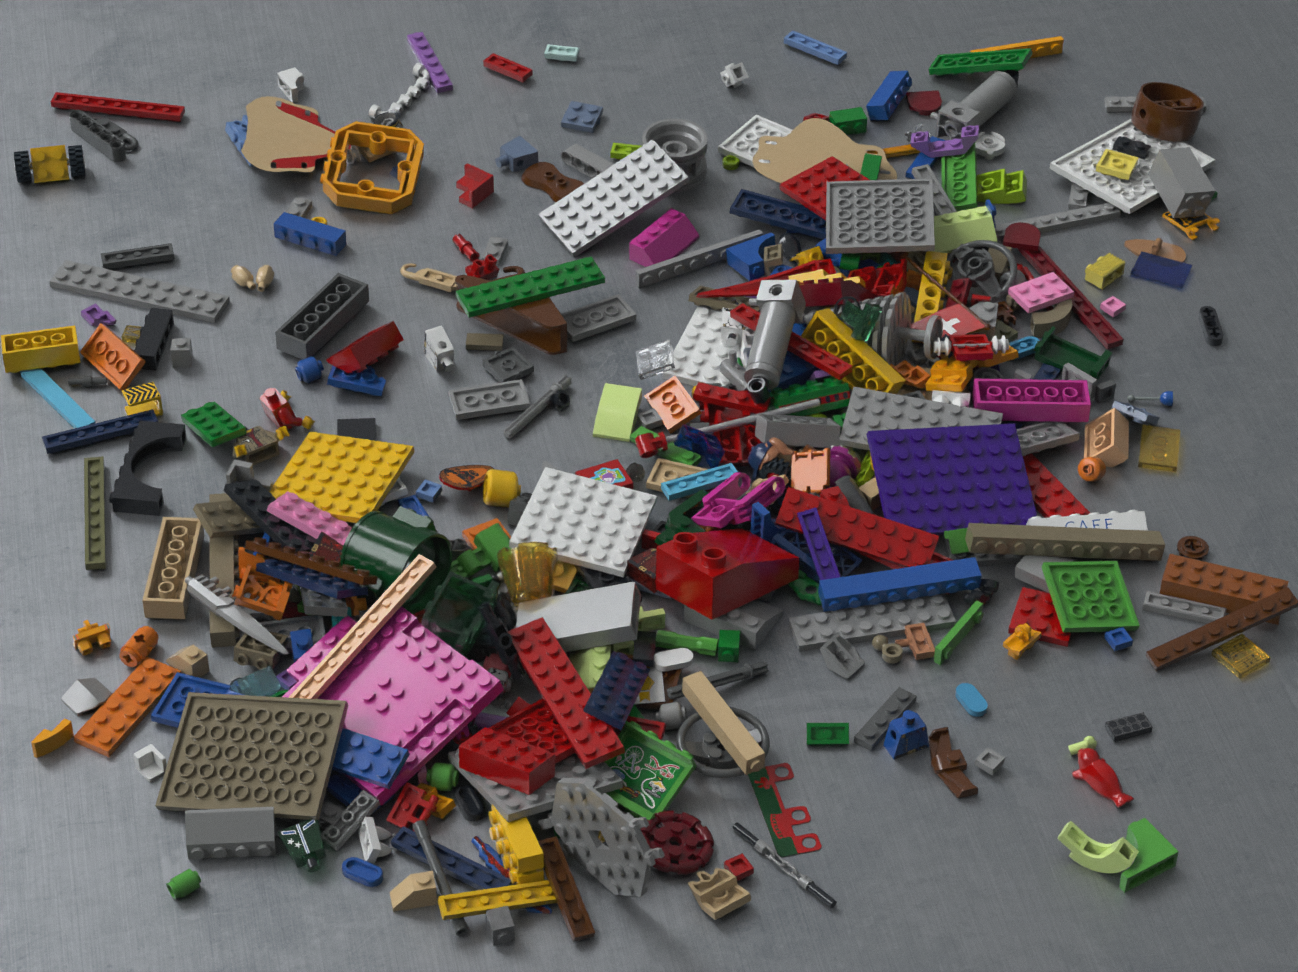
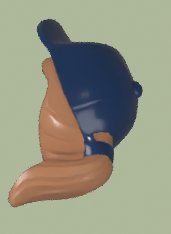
[748,437,794,481]

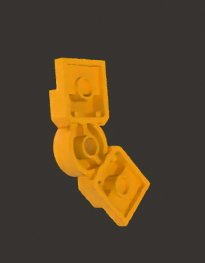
[925,345,1019,392]

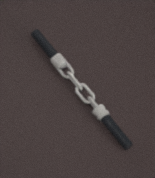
[732,822,837,908]

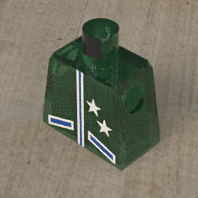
[278,819,326,873]

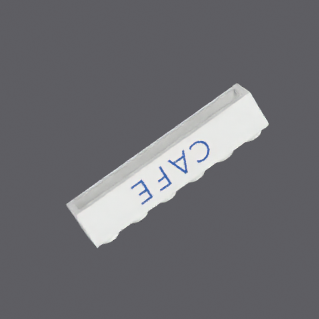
[1026,510,1148,531]

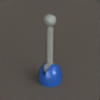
[1127,391,1173,406]

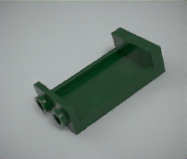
[1034,326,1113,381]

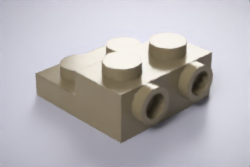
[234,631,288,671]

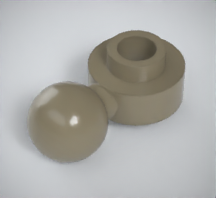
[872,635,903,664]

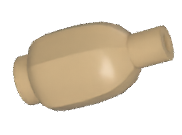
[231,265,256,290]
[256,265,274,292]

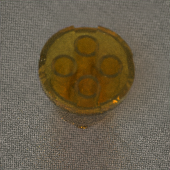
[497,542,558,607]

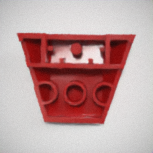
[847,258,907,300]
[711,410,763,467]

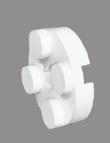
[975,132,1006,160]

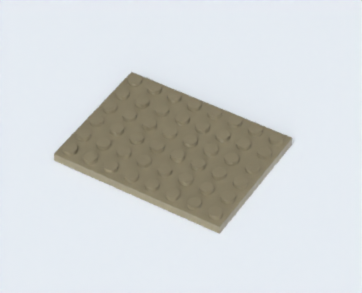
[155,692,349,820]

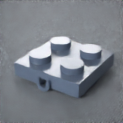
[561,101,603,133]
[1112,401,1160,426]

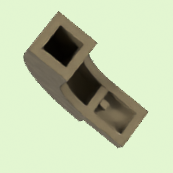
[1030,299,1072,338]

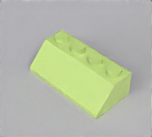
[933,206,997,253]
[569,644,611,694]

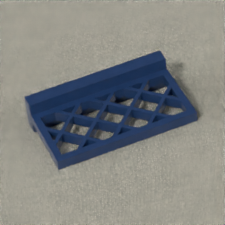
[771,529,863,584]

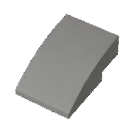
[1015,555,1078,593]

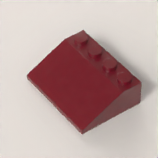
[797,277,875,307]

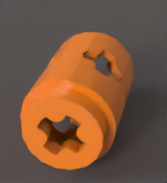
[119,626,159,667]

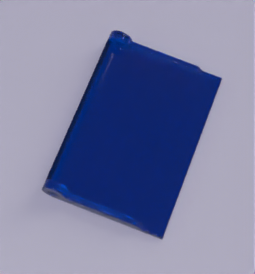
[1131,251,1192,288]

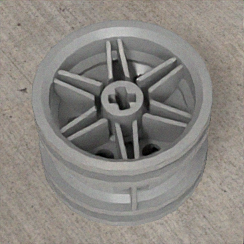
[642,118,708,192]

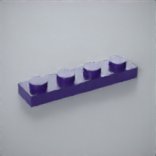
[797,508,840,580]

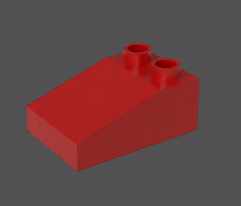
[656,528,799,620]

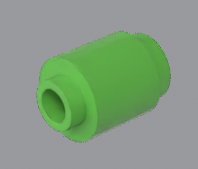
[166,869,201,899]

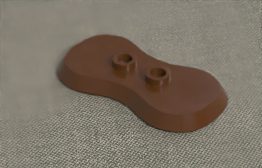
[521,162,584,202]

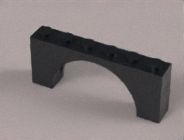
[109,421,187,516]

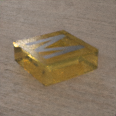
[121,325,141,343]

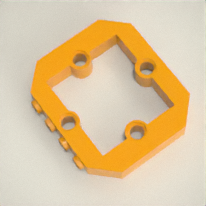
[320,121,424,214]

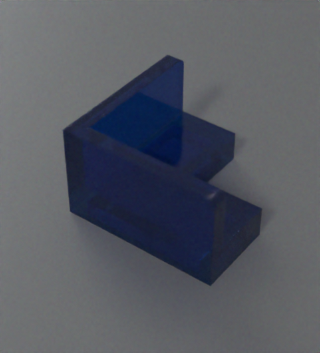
[674,424,725,469]

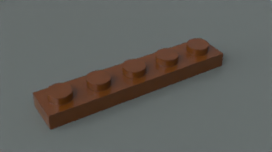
[538,836,595,942]

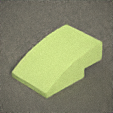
[593,383,642,442]

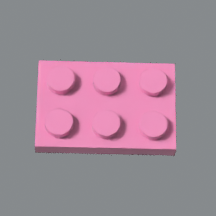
[1008,272,1074,314]

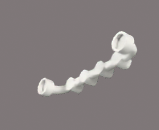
[368,63,430,119]

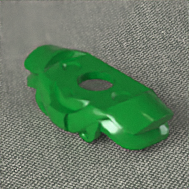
[788,569,822,606]

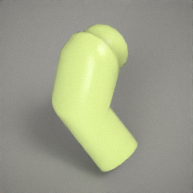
[1068,736,1097,756]

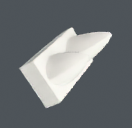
[932,390,970,407]
[358,816,392,864]

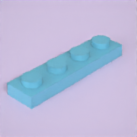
[661,463,740,501]

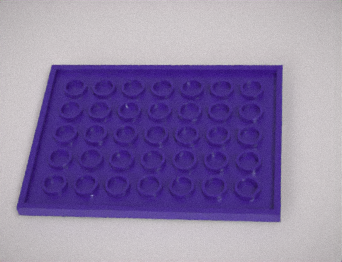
[866,423,1037,536]

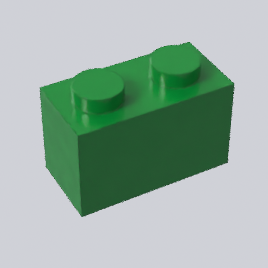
[829,107,867,135]

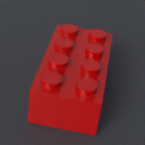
[459,727,555,795]

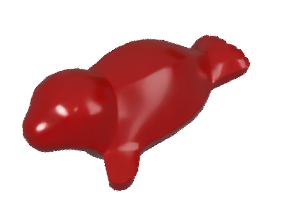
[1072,748,1134,808]

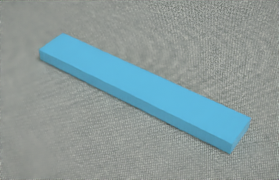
[20,368,95,429]

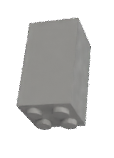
[1148,147,1215,218]

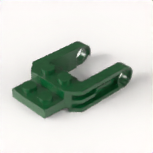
[655,489,749,546]

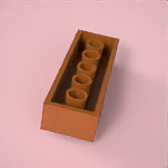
[1159,554,1289,625]

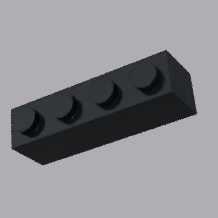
[134,308,174,370]

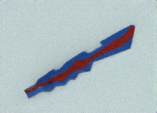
[471,836,552,914]

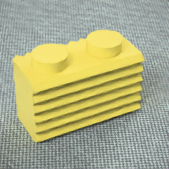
[1085,253,1125,290]

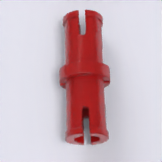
[452,234,480,262]

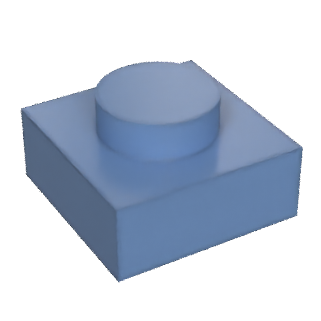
[416,480,442,502]

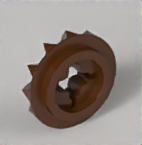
[1177,536,1209,560]

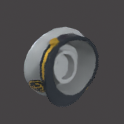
[373,110,403,128]

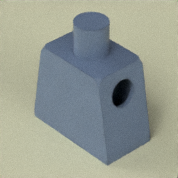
[495,136,538,172]

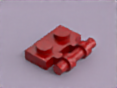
[386,782,439,832]

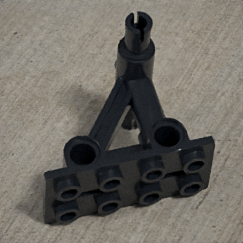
[444,592,525,680]

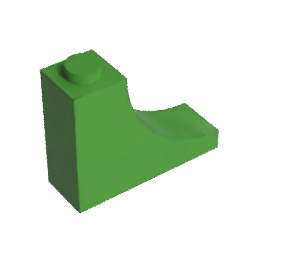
[1119,818,1179,893]

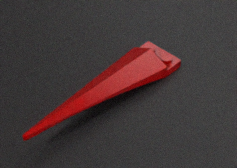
[696,259,836,298]

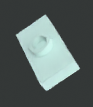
[544,44,579,62]

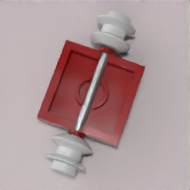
[933,334,1009,362]

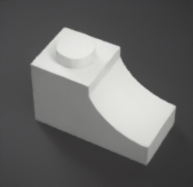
[277,67,305,103]

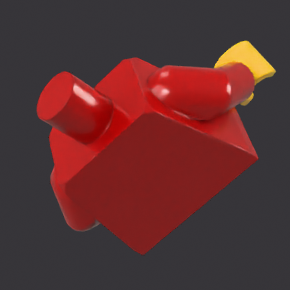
[259,388,315,430]

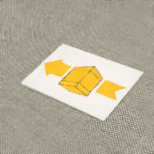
[634,666,665,704]

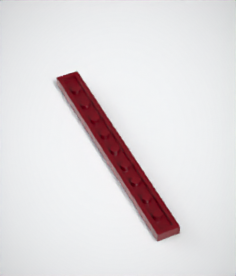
[1018,246,1124,350]

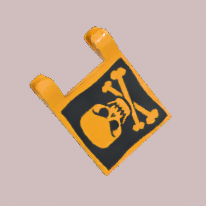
[1162,211,1220,240]

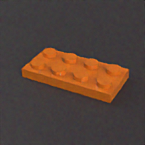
[80,323,146,390]

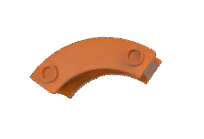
[232,564,293,621]

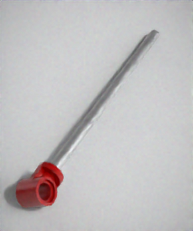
[635,399,820,458]

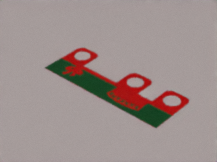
[748,763,821,857]

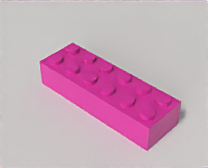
[972,379,1091,422]

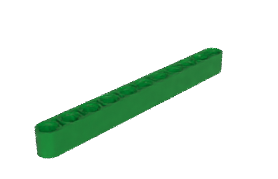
[839,153,882,271]

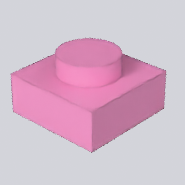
[1100,296,1126,317]

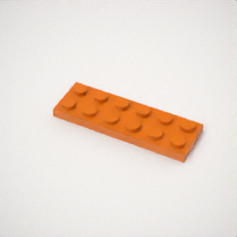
[73,657,181,757]

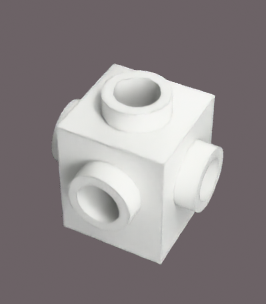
[720,62,749,88]

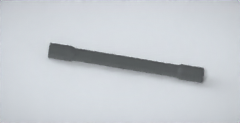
[413,820,469,936]

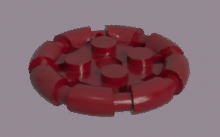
[640,810,714,875]

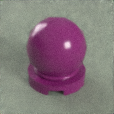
[826,446,861,489]

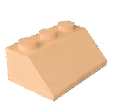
[1084,408,1129,467]

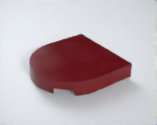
[906,90,942,116]
[1003,222,1040,251]

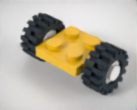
[14,145,86,183]

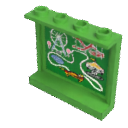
[602,721,696,820]

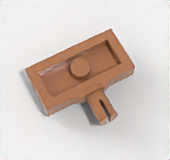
[895,623,935,660]

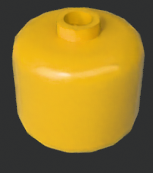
[483,469,521,508]

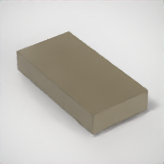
[466,333,504,351]

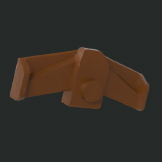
[928,727,978,798]

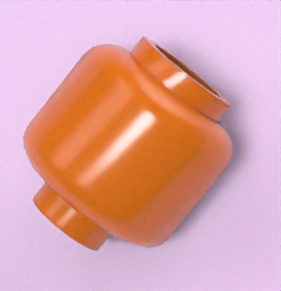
[1078,457,1106,482]

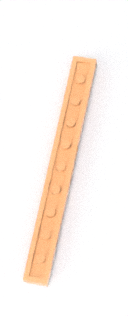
[289,554,436,699]

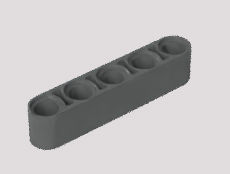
[69,110,126,162]

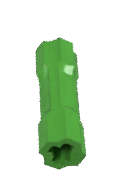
[655,629,719,656]

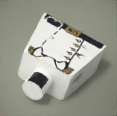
[721,307,753,346]
[424,325,455,372]

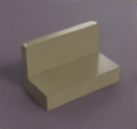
[764,244,783,276]

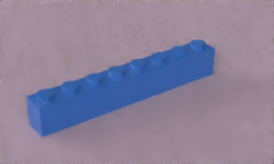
[818,557,982,612]

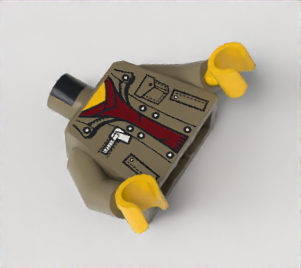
[232,426,290,466]

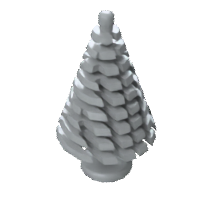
[798,292,943,366]

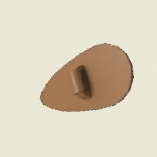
[1124,238,1186,267]

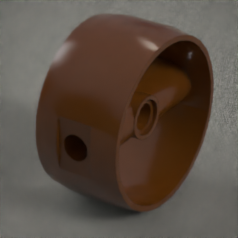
[1131,82,1204,142]

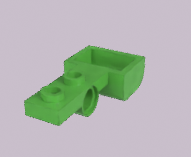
[446,523,520,587]

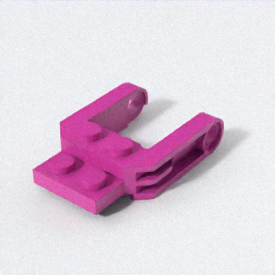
[691,472,785,528]

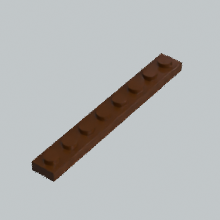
[245,537,378,585]
[1146,587,1298,671]

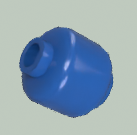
[295,356,324,383]

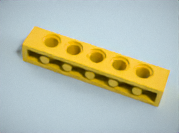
[912,251,950,344]

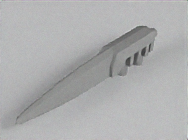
[185,575,289,654]

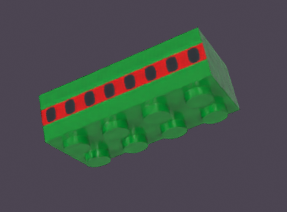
[768,376,850,416]

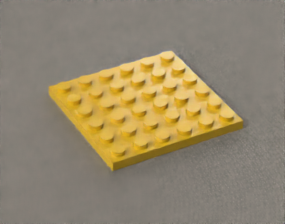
[269,432,415,523]

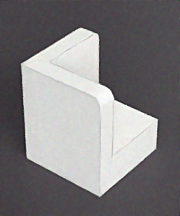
[133,744,167,782]

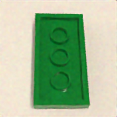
[181,402,247,447]

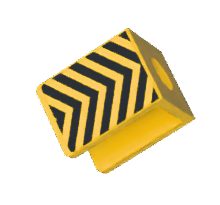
[122,382,163,417]

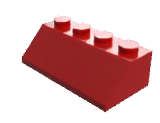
[326,321,404,373]

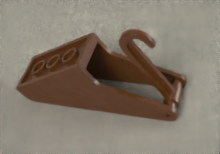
[455,266,567,355]

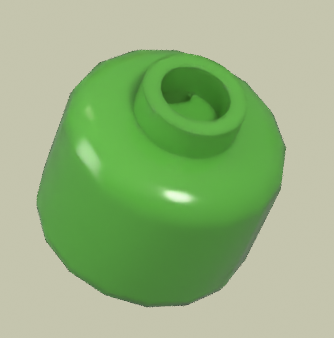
[426,762,459,792]

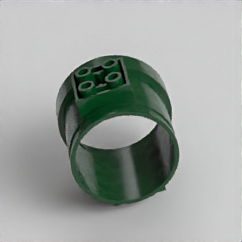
[340,506,452,615]

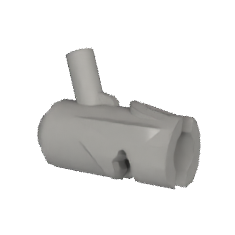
[720,350,748,391]

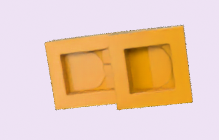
[31,718,74,758]
[417,783,456,819]

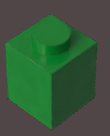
[718,629,740,662]

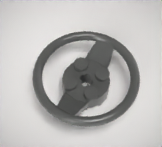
[943,240,1017,307]
[676,707,770,778]

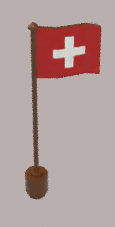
[886,252,991,342]

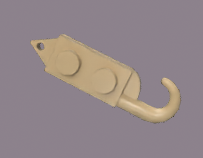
[400,263,457,292]

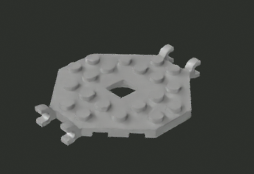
[538,778,665,897]

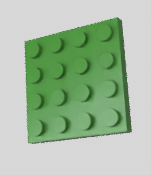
[1041,561,1140,633]

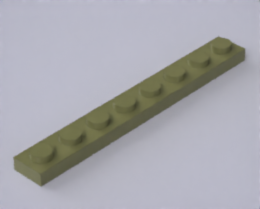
[84,456,106,570]

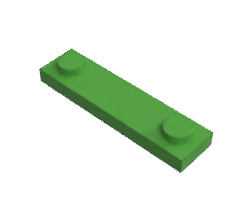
[630,426,702,466]
[934,601,984,665]

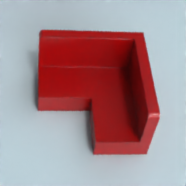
[456,163,494,209]

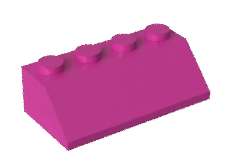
[629,208,699,267]

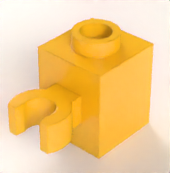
[789,246,824,267]

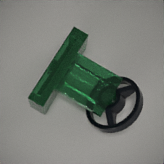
[835,296,883,341]

